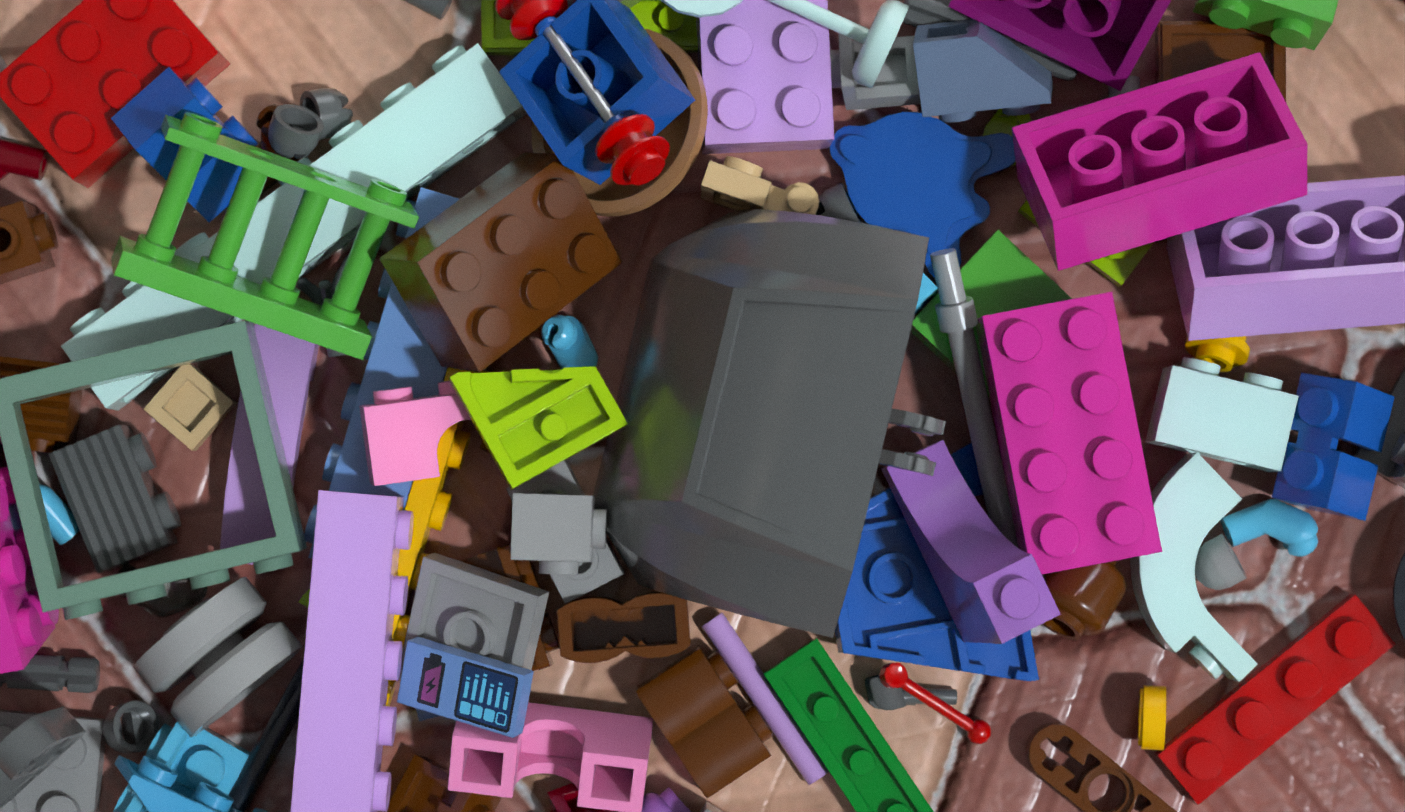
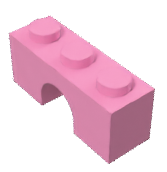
[359,369,541,486]
[448,702,653,812]

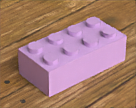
[696,0,834,154]
[1166,175,1405,341]

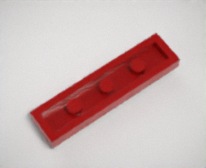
[1154,594,1396,805]

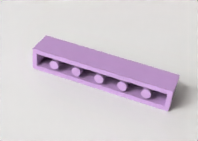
[291,490,414,812]

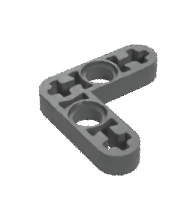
[0,706,86,809]

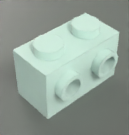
[1145,357,1299,472]

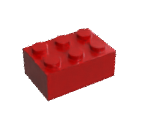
[0,0,230,188]

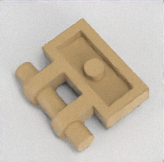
[701,156,819,215]

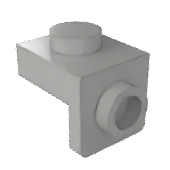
[830,33,921,110]

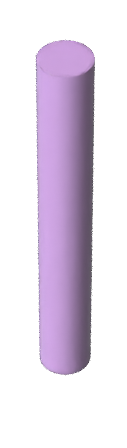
[701,612,829,785]

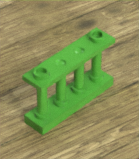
[111,112,419,360]

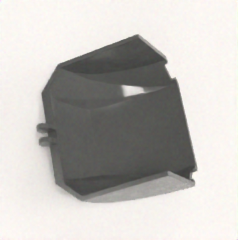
[593,209,946,638]

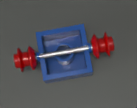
[495,0,695,185]

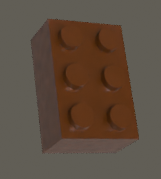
[379,152,622,373]

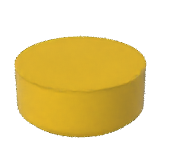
[1138,685,1166,750]

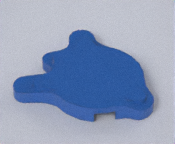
[830,112,1015,278]

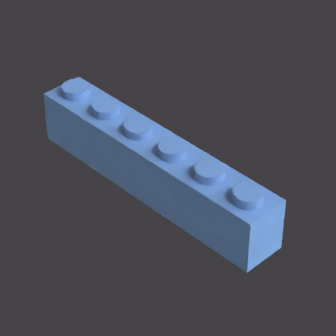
[304,187,460,559]

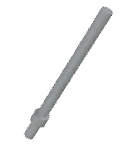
[930,248,1018,548]

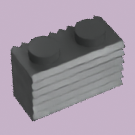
[48,425,181,573]

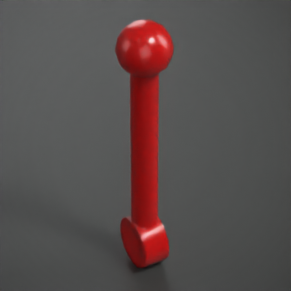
[879,663,991,744]

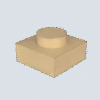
[144,363,237,451]

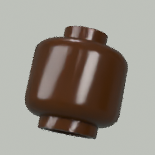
[1042,560,1127,641]

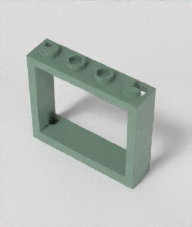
[0,321,307,620]

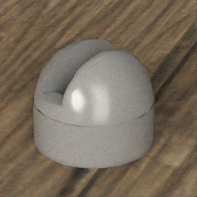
[1195,533,1247,590]

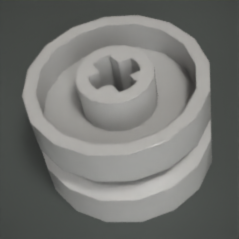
[133,577,303,737]

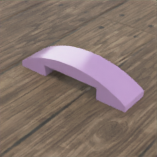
[220,324,319,569]

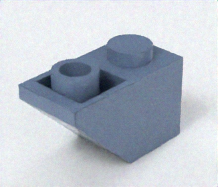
[913,19,1053,123]

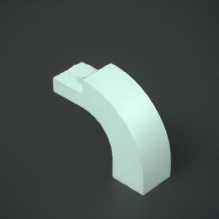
[1130,452,1258,682]

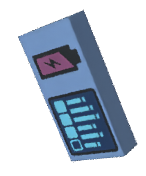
[397,636,534,738]

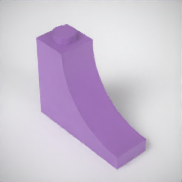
[881,440,1061,644]

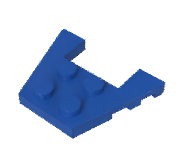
[835,442,1039,682]

